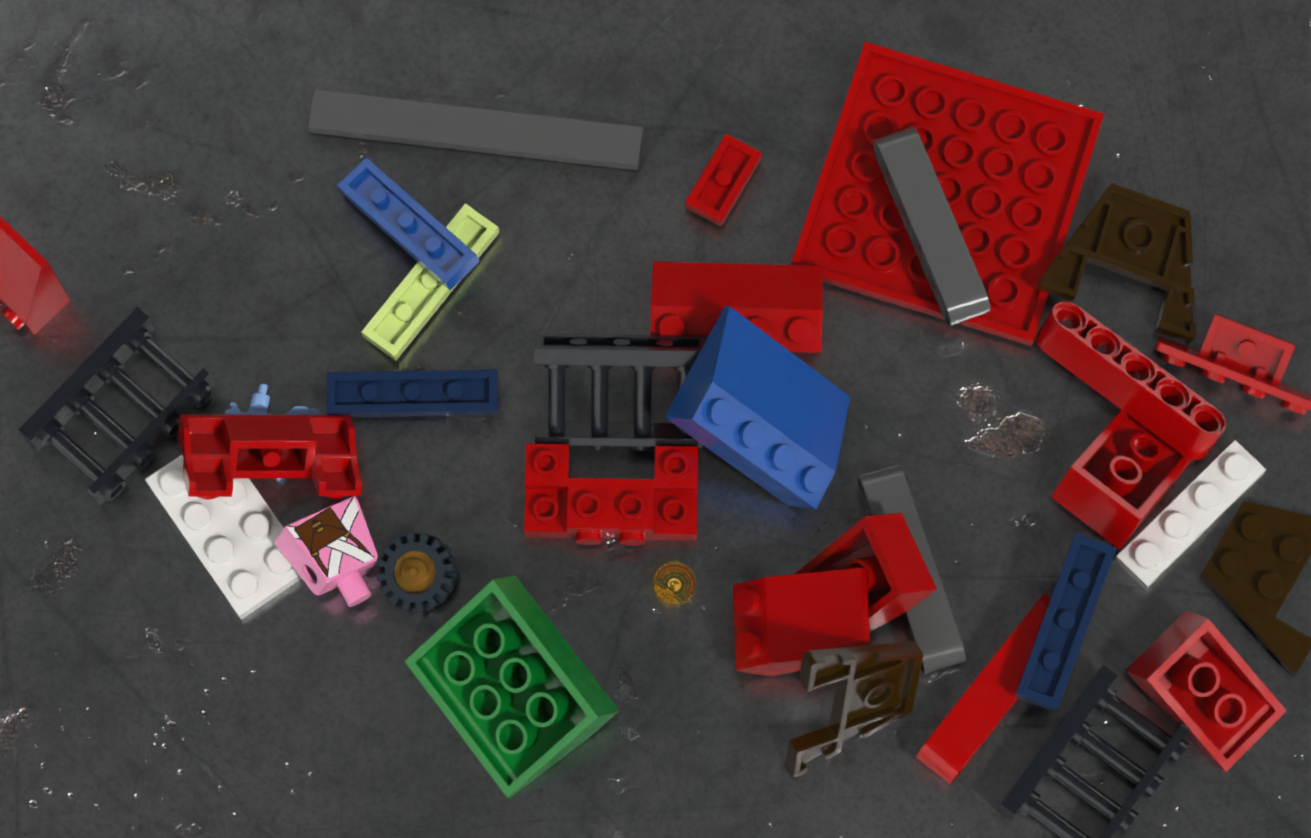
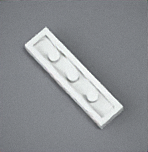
[1115,440,1267,590]

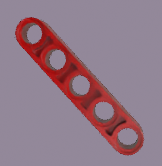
[1036,301,1226,460]
[915,593,1051,785]

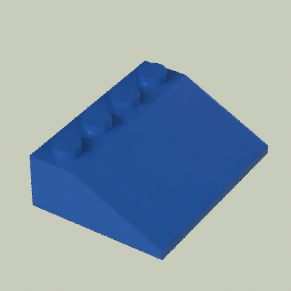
[665,306,850,509]

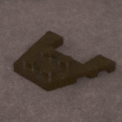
[1036,183,1196,343]
[1200,501,1311,677]
[785,641,924,778]

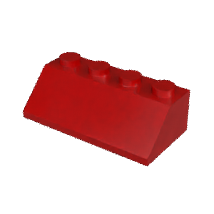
[650,261,823,353]

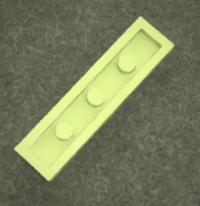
[361,203,499,361]

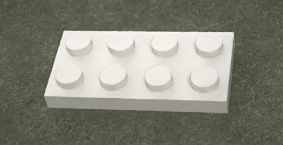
[145,455,302,620]

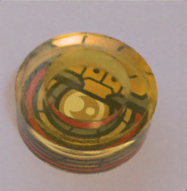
[653,561,696,607]

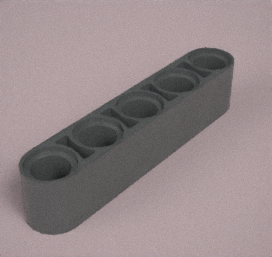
[873,126,990,327]
[857,464,966,674]

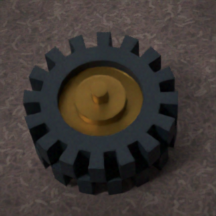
[376,533,459,612]

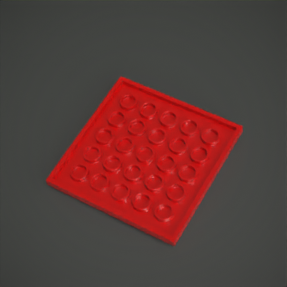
[790,41,1104,346]

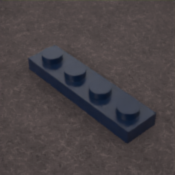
[327,369,498,418]
[1015,533,1117,712]

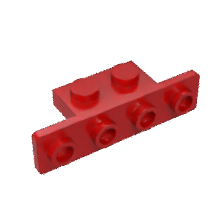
[1155,312,1311,414]

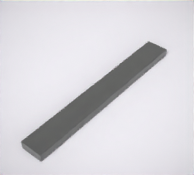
[308,89,643,171]

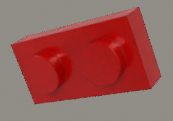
[685,134,762,227]

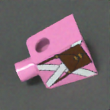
[274,496,378,607]

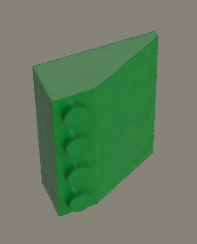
[405,575,619,798]

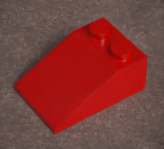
[0,216,70,335]
[1051,410,1193,550]
[795,513,937,632]
[733,568,870,677]
[1125,610,1287,772]

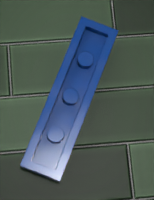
[337,157,480,290]

